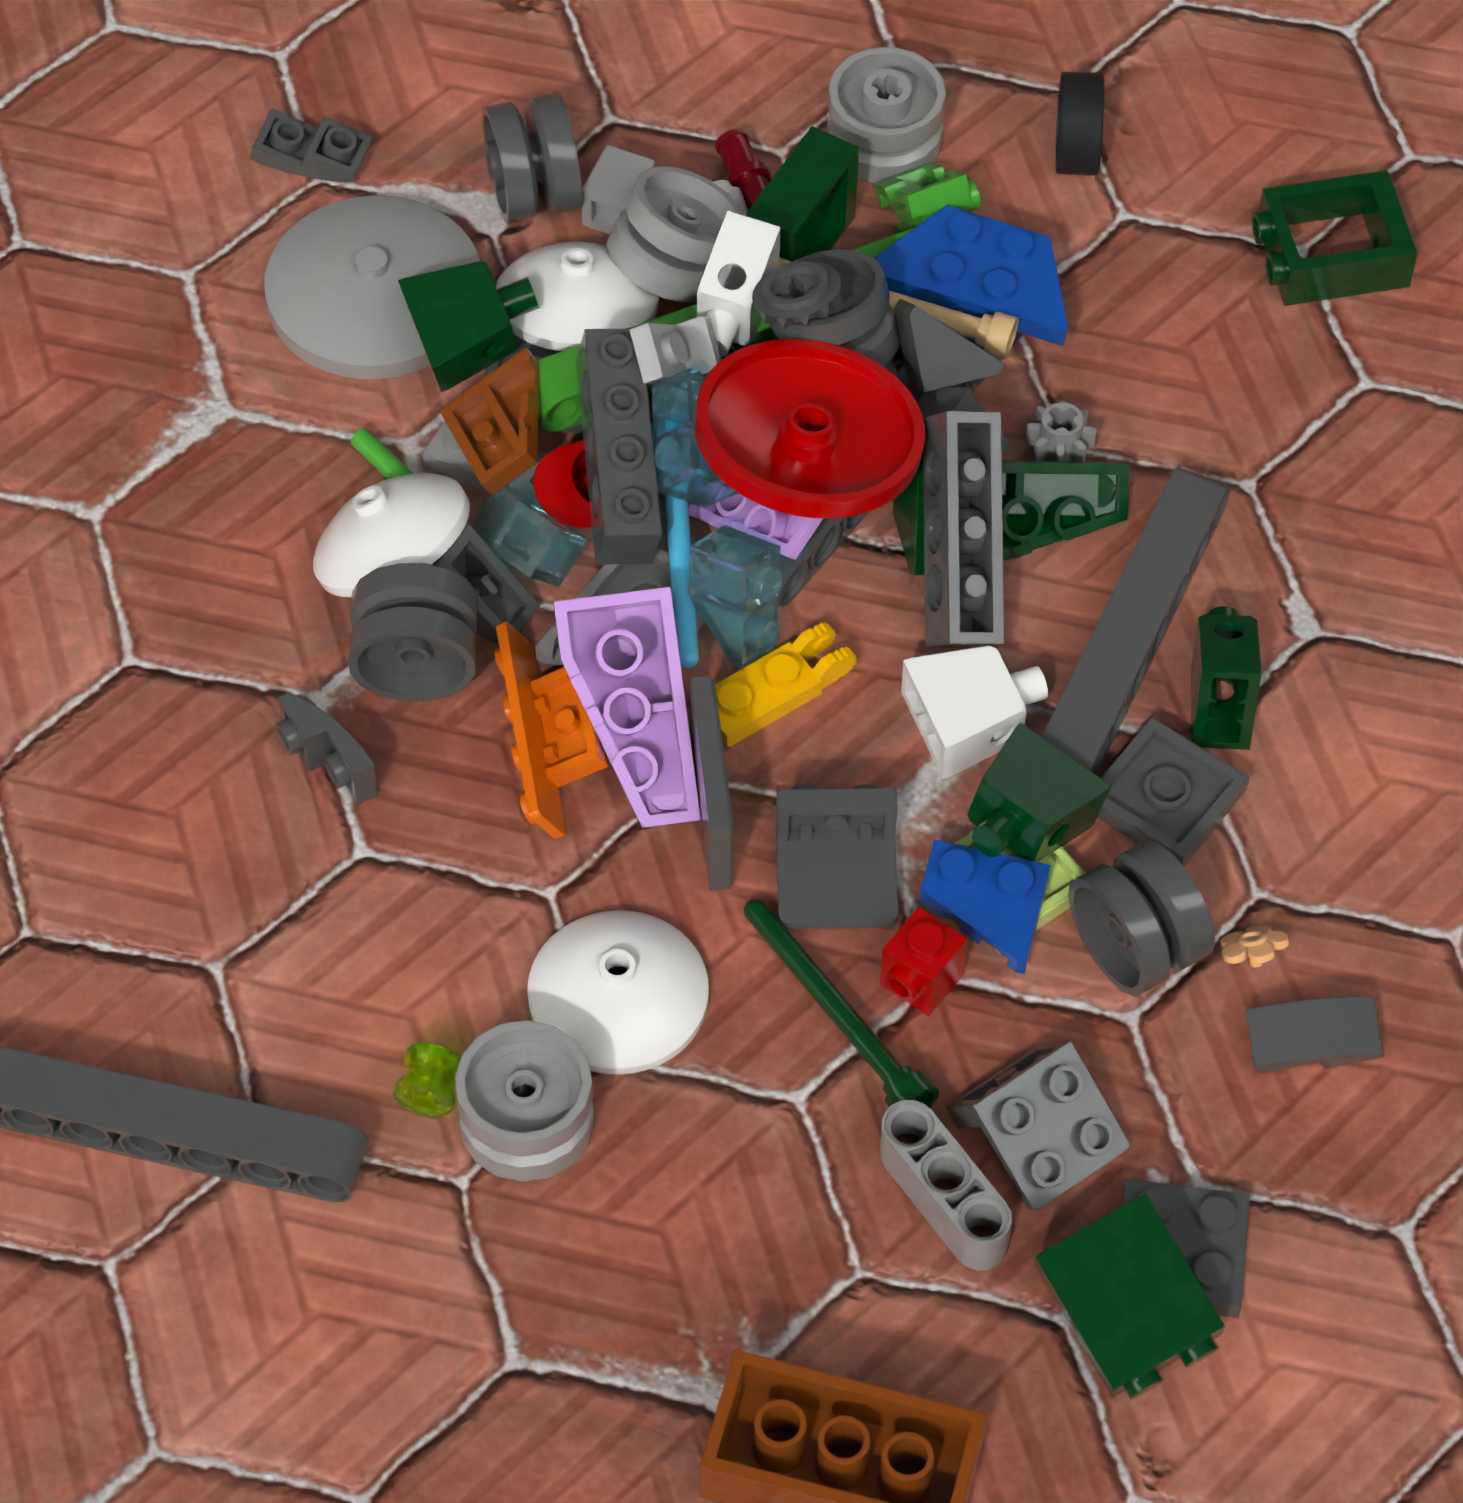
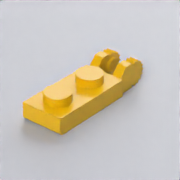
[715,622,858,747]

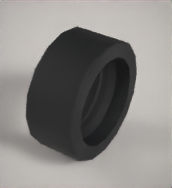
[1055,72,1105,176]

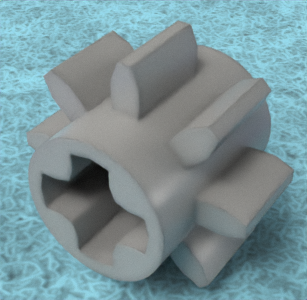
[1025,400,1096,462]

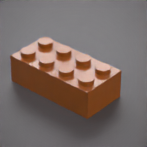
[700,1349,987,1503]

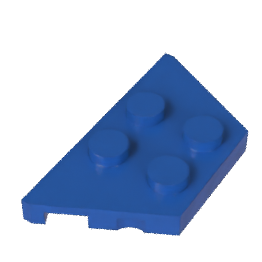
[874,205,1068,346]

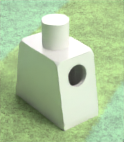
[697,211,781,357]
[901,646,1048,779]

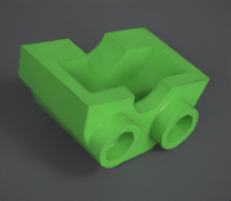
[872,163,981,234]

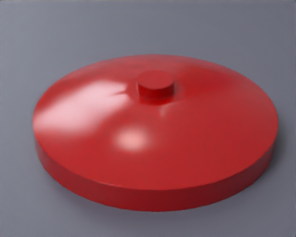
[694,339,925,519]

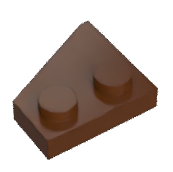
[439,348,539,495]

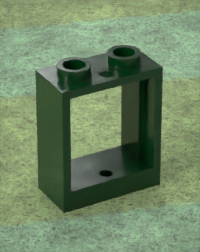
[746,126,859,262]
[1252,170,1417,306]

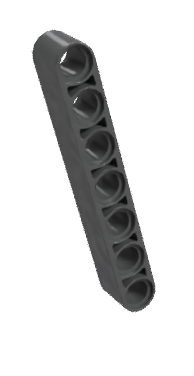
[1042,467,1230,776]
[0,1046,369,1202]

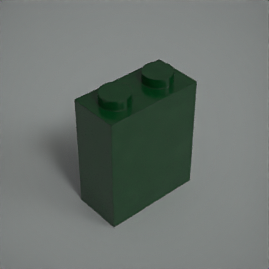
[1034,1193,1225,1399]

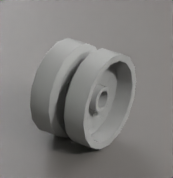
[827,47,946,183]
[606,166,744,303]
[455,1020,594,1182]

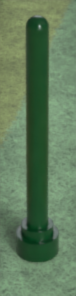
[744,899,939,1108]

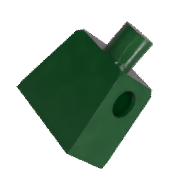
[398,261,539,392]
[1191,606,1261,750]
[967,723,1111,862]

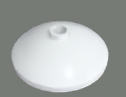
[496,241,659,351]
[313,473,470,597]
[527,910,709,1074]

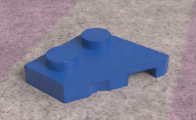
[920,839,1051,974]

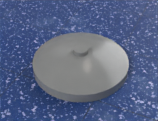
[264,196,480,379]

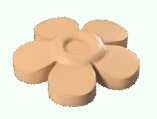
[1220,925,1289,968]

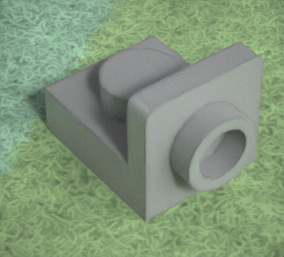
[629,316,721,386]

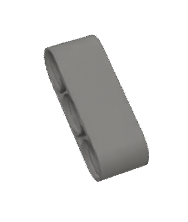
[879,1100,1012,1270]

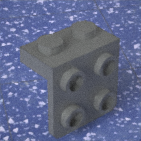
[776,785,898,929]

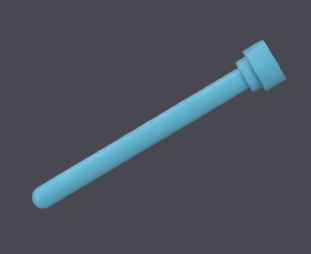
[651,415,699,668]

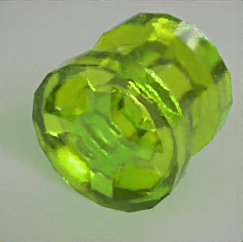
[393,1043,461,1117]

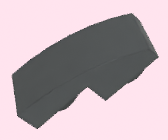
[250,108,373,182]
[276,693,378,805]
[1246,996,1385,1074]

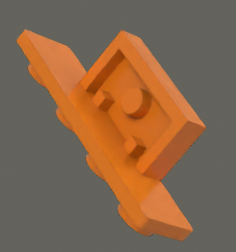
[494,621,609,840]

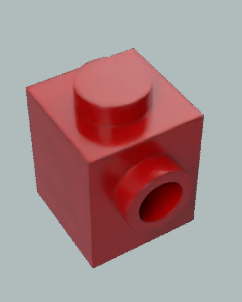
[880,907,968,1016]

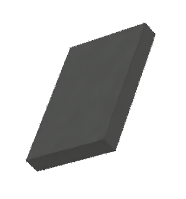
[690,676,734,891]

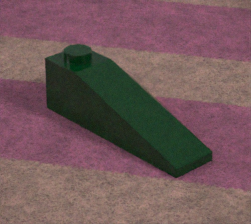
[893,459,1130,575]

